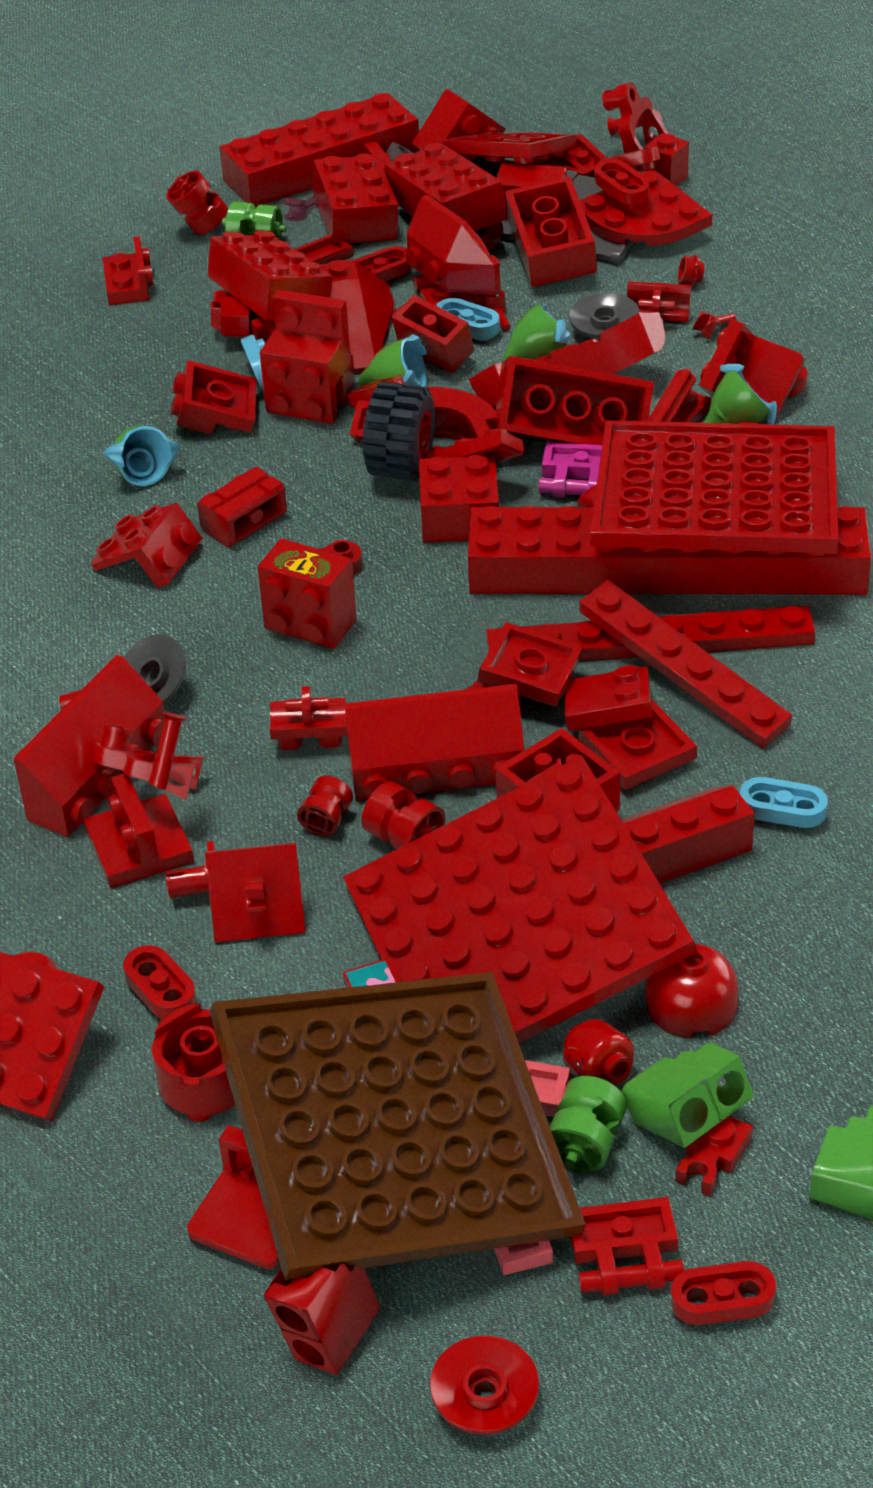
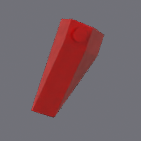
[320,260,395,375]

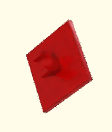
[205,842,305,942]

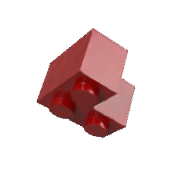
[412,88,506,150]
[495,728,620,812]

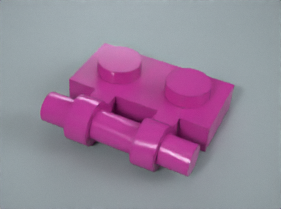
[539,442,602,498]

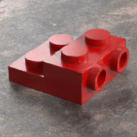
[170,360,257,434]

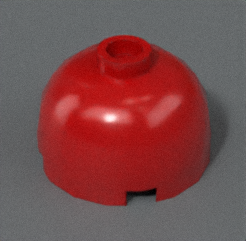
[645,943,739,1038]

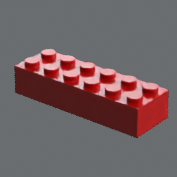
[219,93,420,207]

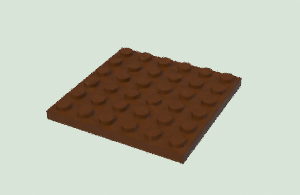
[210,972,586,1280]

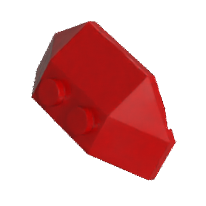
[406,195,501,295]

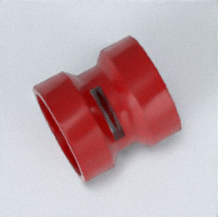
[297,775,354,837]

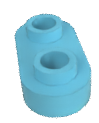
[436,298,500,341]
[241,335,265,391]
[740,777,828,828]

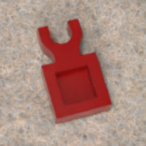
[675,1116,753,1197]

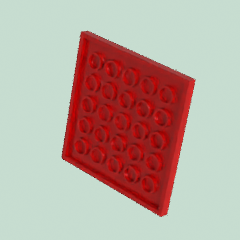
[590,420,839,556]
[343,755,698,1043]

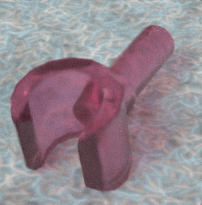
[284,196,316,220]

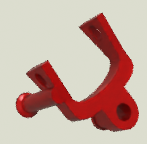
[602,82,669,170]
[92,712,204,800]

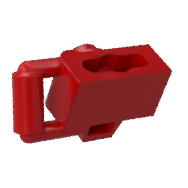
[210,289,249,337]

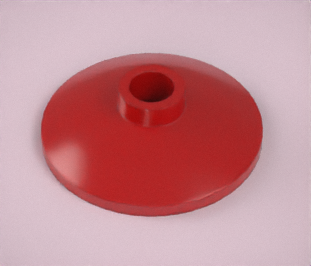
[430,1335,539,1434]

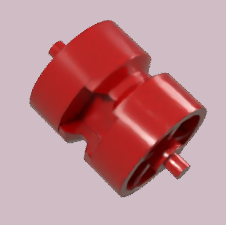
[166,170,228,235]
[361,781,446,849]

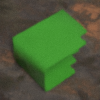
[622,1042,754,1148]
[809,1106,873,1221]

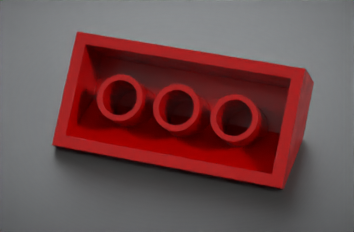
[496,356,654,445]
[13,654,165,837]
[344,684,525,801]
[621,785,755,884]

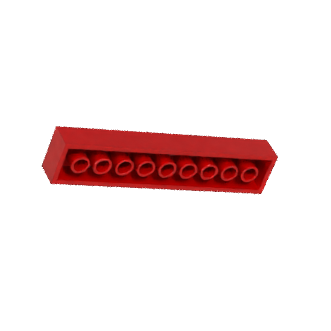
[468,506,871,595]

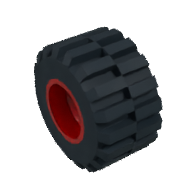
[363,382,435,481]

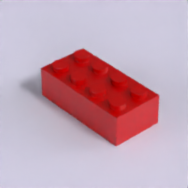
[384,143,508,231]
[207,230,333,320]

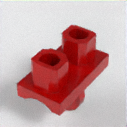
[627,281,691,322]
[270,686,347,750]

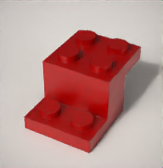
[259,290,351,424]

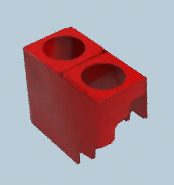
[263,1264,380,1375]

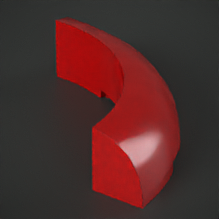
[469,312,665,406]

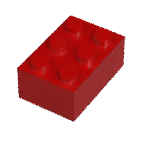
[313,153,399,245]
[505,176,598,288]

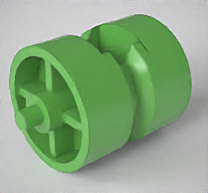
[222,201,287,240]
[550,1076,628,1172]

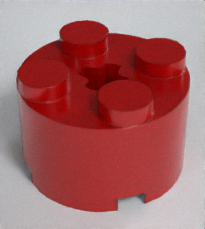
[151,1004,235,1122]

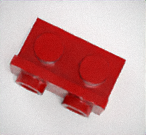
[102,236,154,305]

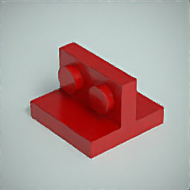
[83,774,194,889]

